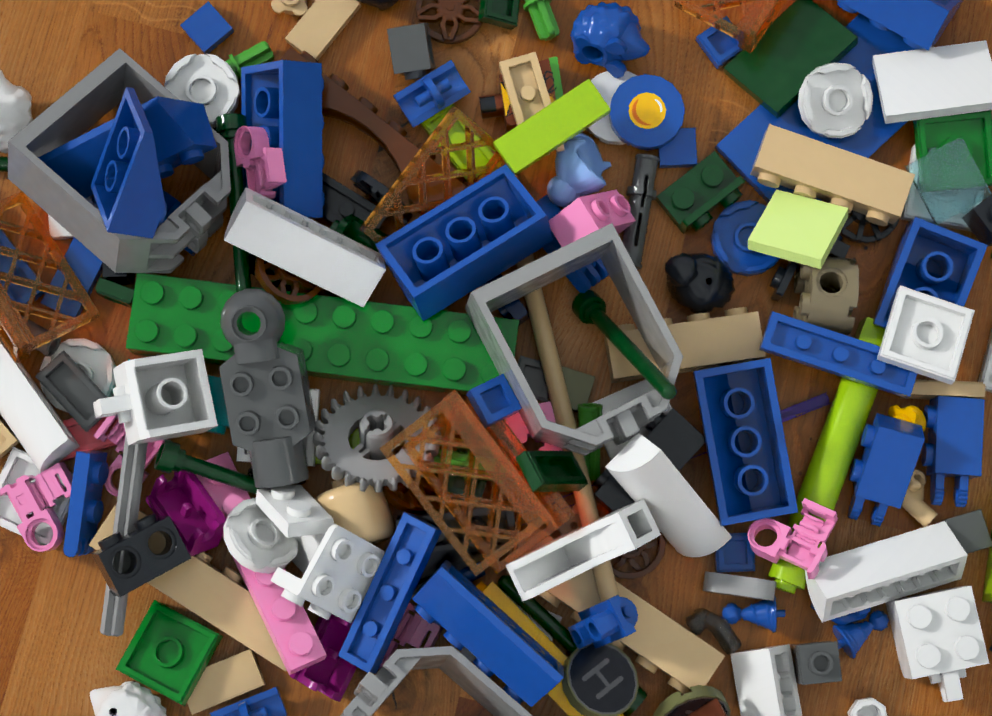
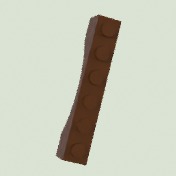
[280,47,467,215]

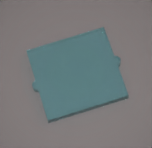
[905,136,992,225]

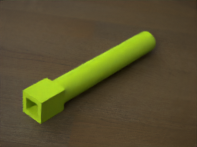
[768,317,885,594]

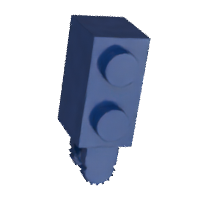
[921,396,985,507]
[848,413,925,527]

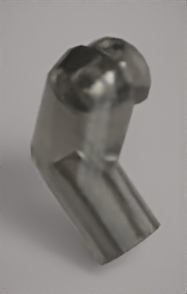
[686,608,742,654]

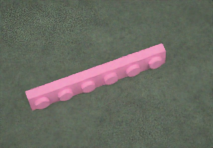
[195,452,327,675]

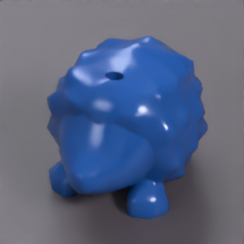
[570,2,650,78]

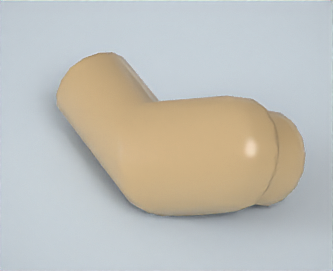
[902,469,938,527]

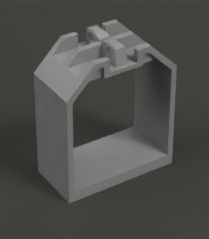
[8,48,231,273]
[465,223,683,456]
[340,646,533,716]

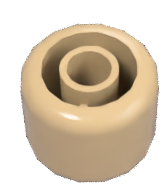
[315,478,395,544]

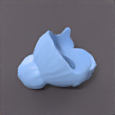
[547,133,611,208]

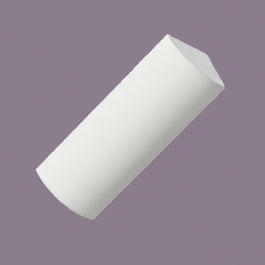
[224,187,386,308]
[0,334,80,472]
[605,433,732,558]
[805,521,968,623]
[730,644,802,716]

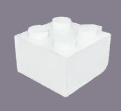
[93,349,218,446]
[886,586,990,702]

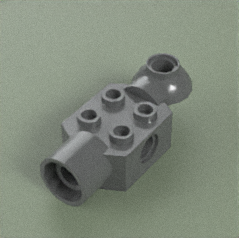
[219,288,316,488]

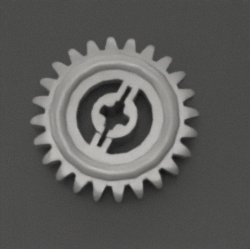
[313,383,441,493]

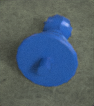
[722,597,786,633]
[832,610,889,659]

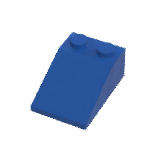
[90,87,167,238]
[873,217,988,329]

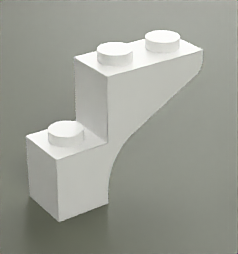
[505,499,661,602]

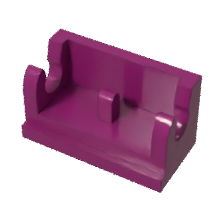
[145,470,226,557]
[290,614,357,702]

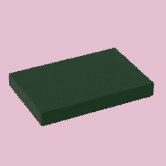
[724,0,858,118]

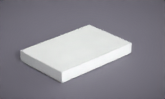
[872,40,992,124]

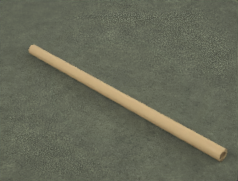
[516,254,620,602]

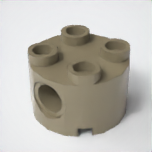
[793,257,859,335]

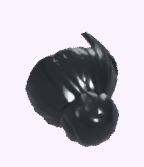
[665,253,735,314]

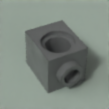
[387,23,435,80]
[791,641,842,685]

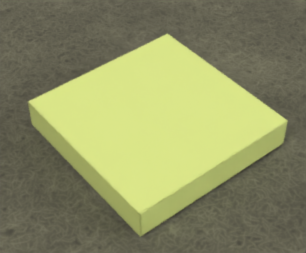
[748,189,849,269]

